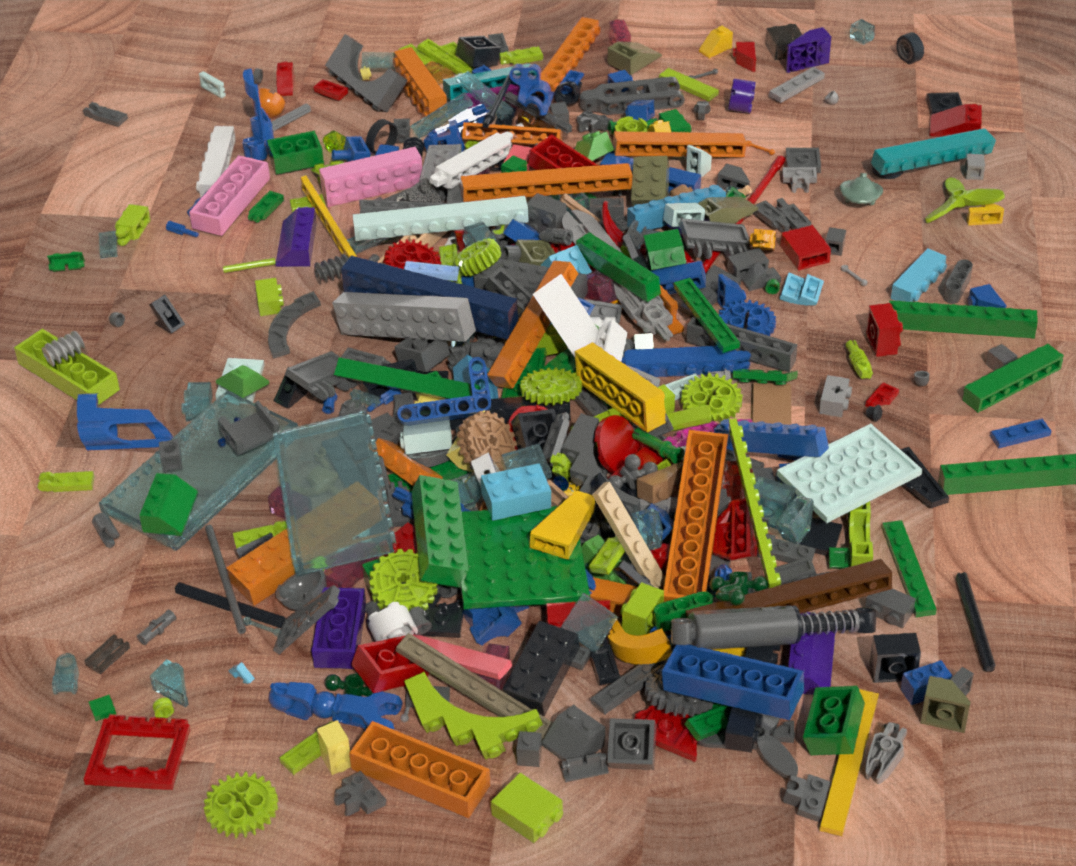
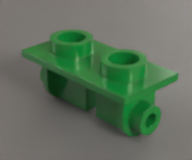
[47,251,85,272]

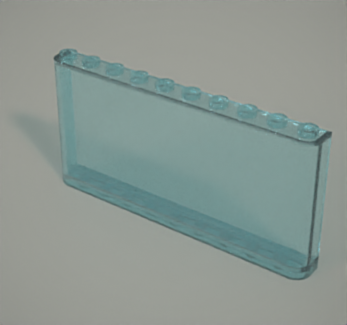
[99,390,299,551]
[273,411,396,575]

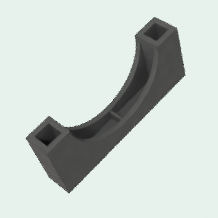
[325,34,408,112]

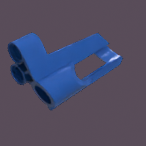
[509,64,554,115]
[242,68,274,160]
[77,393,174,450]

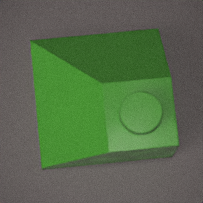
[216,365,269,398]

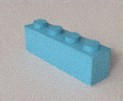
[891,249,947,302]

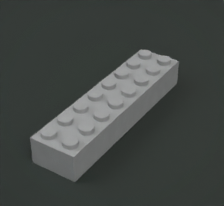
[332,292,476,342]

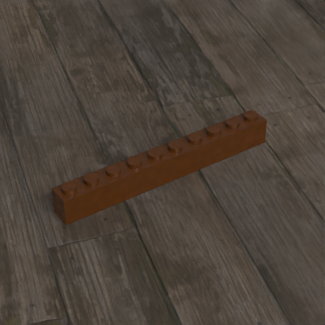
[686,559,892,619]

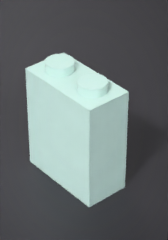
[400,420,452,454]

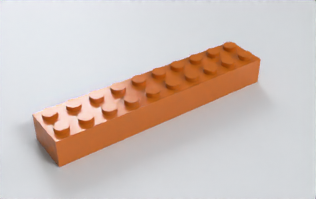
[664,430,728,602]

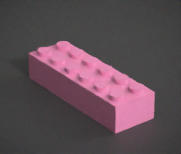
[319,147,422,207]
[189,155,270,236]

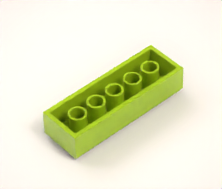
[14,329,120,405]

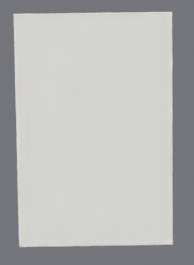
[533,274,599,357]

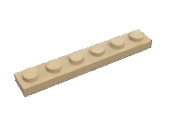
[592,482,665,590]

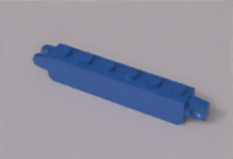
[621,346,751,377]

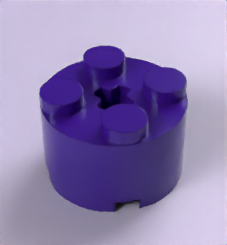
[728,78,756,113]

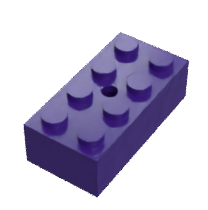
[312,587,366,669]

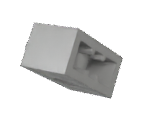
[819,375,852,417]

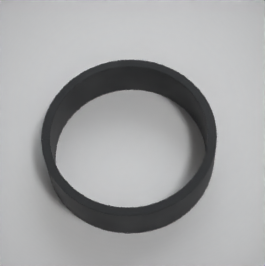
[366,119,398,155]

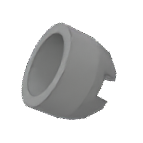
[825,90,839,105]

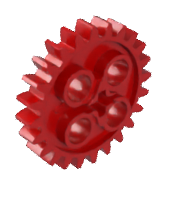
[384,239,442,269]

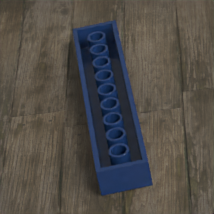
[341,256,518,340]

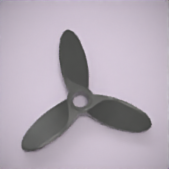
[698,714,798,779]

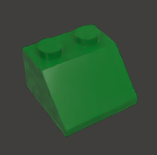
[643,229,686,270]

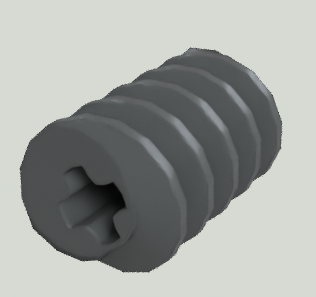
[314,254,349,285]

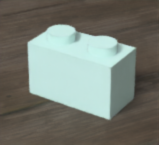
[663,203,705,227]

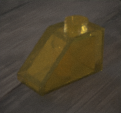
[425,61,455,85]

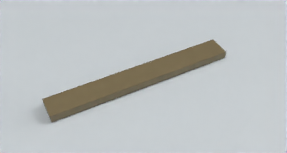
[396,633,553,741]

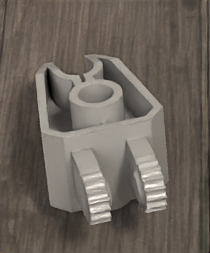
[866,722,907,784]

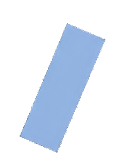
[404,261,459,281]

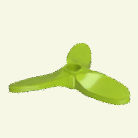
[925,177,1005,223]

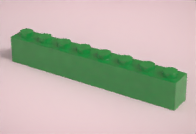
[889,300,1038,339]
[938,454,1076,495]

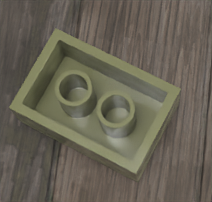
[631,156,670,207]

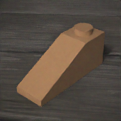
[637,462,684,504]

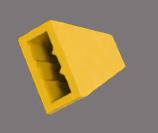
[530,490,595,560]

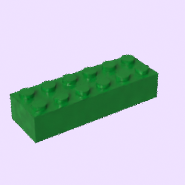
[412,475,469,587]

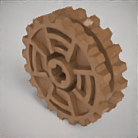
[457,411,517,474]

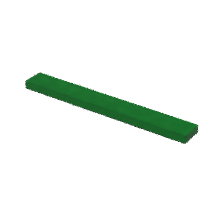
[334,357,480,399]

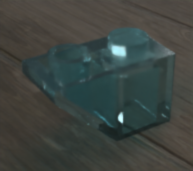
[181,382,213,422]

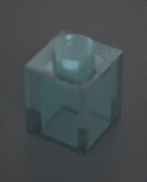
[850,19,875,45]

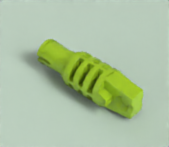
[845,340,873,379]

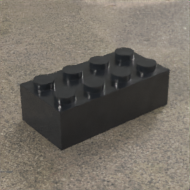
[503,621,580,717]

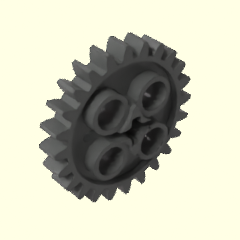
[645,671,714,718]

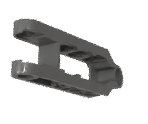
[580,77,685,115]

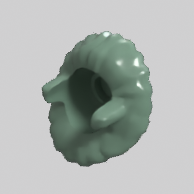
[840,173,883,206]

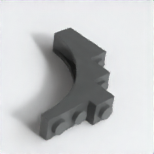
[562,413,641,518]

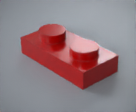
[313,79,348,101]

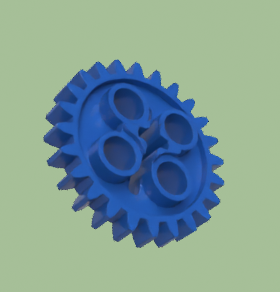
[719,299,776,336]

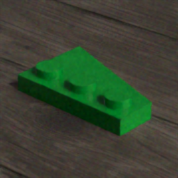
[733,369,798,385]

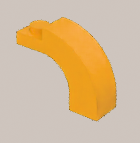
[608,618,672,664]

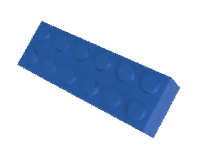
[662,644,804,720]

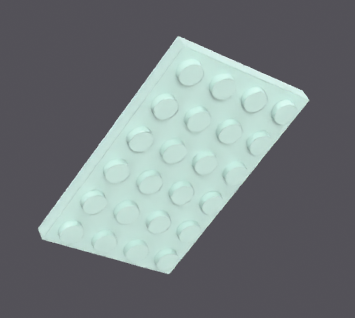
[777,424,922,523]

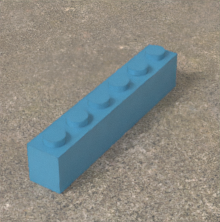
[627,185,726,232]

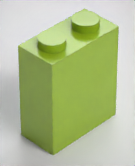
[491,773,563,843]

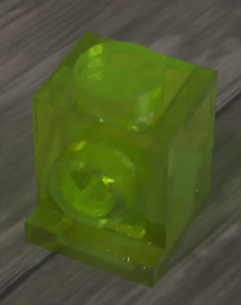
[323,130,346,152]

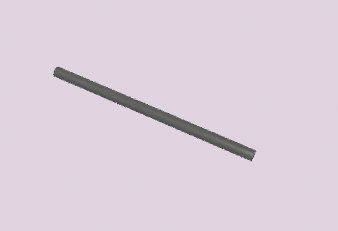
[205,525,246,634]

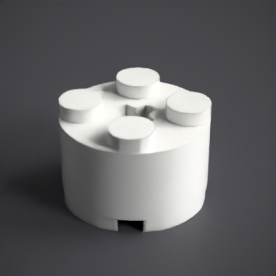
[368,602,418,641]

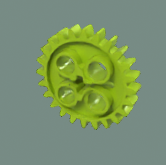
[520,368,582,405]
[681,373,743,422]
[204,772,278,838]

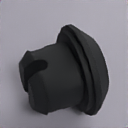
[866,405,883,422]

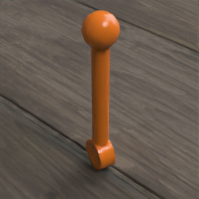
[746,141,775,155]

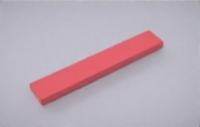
[413,634,512,680]

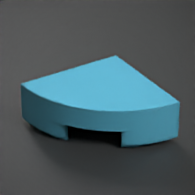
[229,662,255,684]

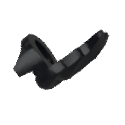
[554,81,582,106]

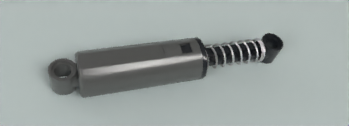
[671,605,876,649]

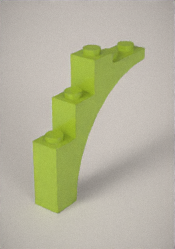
[405,672,543,759]

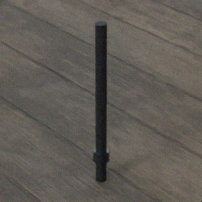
[483,75,512,129]

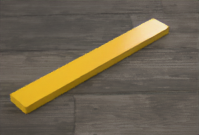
[300,175,357,258]
[820,689,879,836]

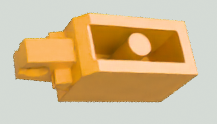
[750,229,776,251]

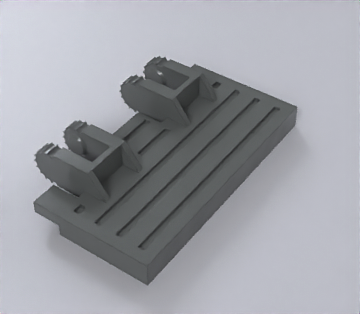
[679,219,751,260]
[285,351,357,400]

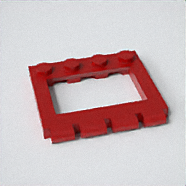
[83,714,191,790]

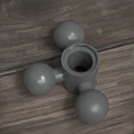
[608,454,658,489]

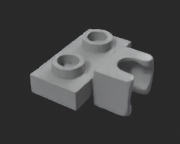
[782,167,817,193]

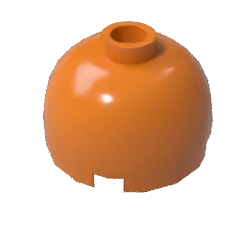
[253,88,285,119]

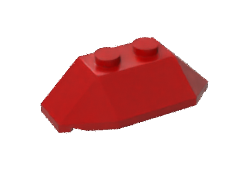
[713,498,757,560]

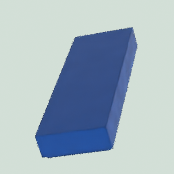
[990,418,1052,449]

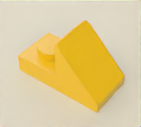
[967,203,1004,226]

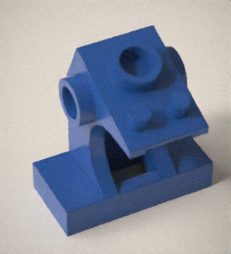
[423,119,465,152]

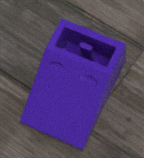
[786,27,832,73]

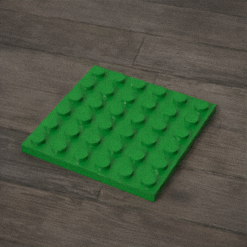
[461,506,590,609]

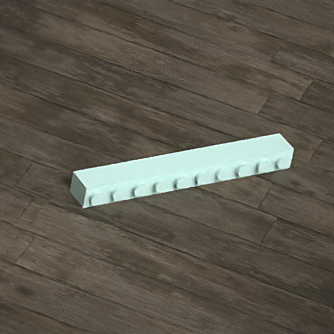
[353,196,528,241]

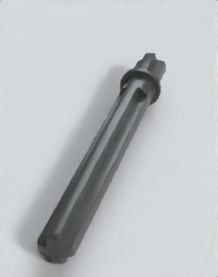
[505,92,572,134]

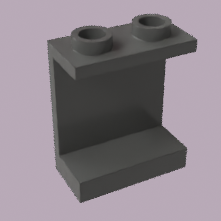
[218,400,279,455]

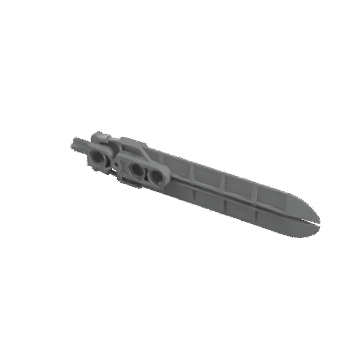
[562,210,673,341]

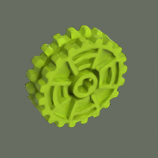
[369,549,438,611]

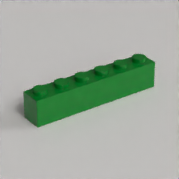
[576,232,661,302]
[962,344,1064,413]

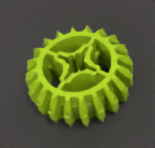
[454,238,502,276]

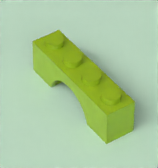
[848,501,873,567]

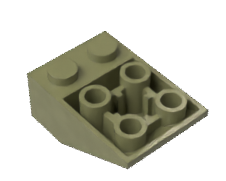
[608,41,662,75]
[697,197,758,224]

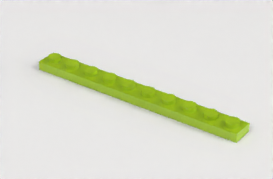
[729,418,781,589]

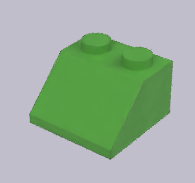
[575,131,614,161]

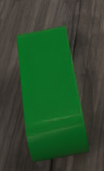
[654,591,713,632]

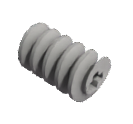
[42,331,85,367]

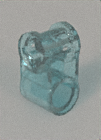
[52,653,79,695]

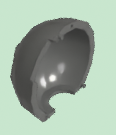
[276,567,327,611]

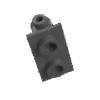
[560,752,609,782]

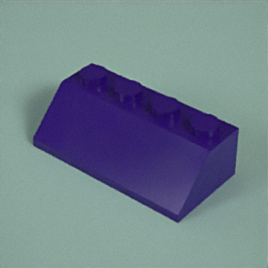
[275,207,317,267]
[789,612,835,695]

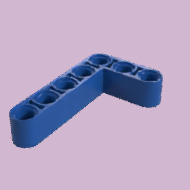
[397,357,491,426]

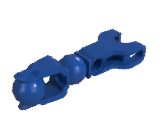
[268,682,403,732]

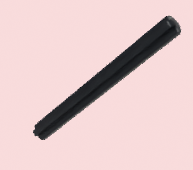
[956,572,996,672]
[175,582,285,628]

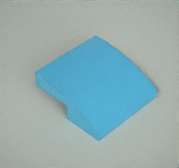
[779,273,824,305]

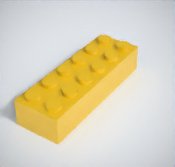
[574,342,666,433]

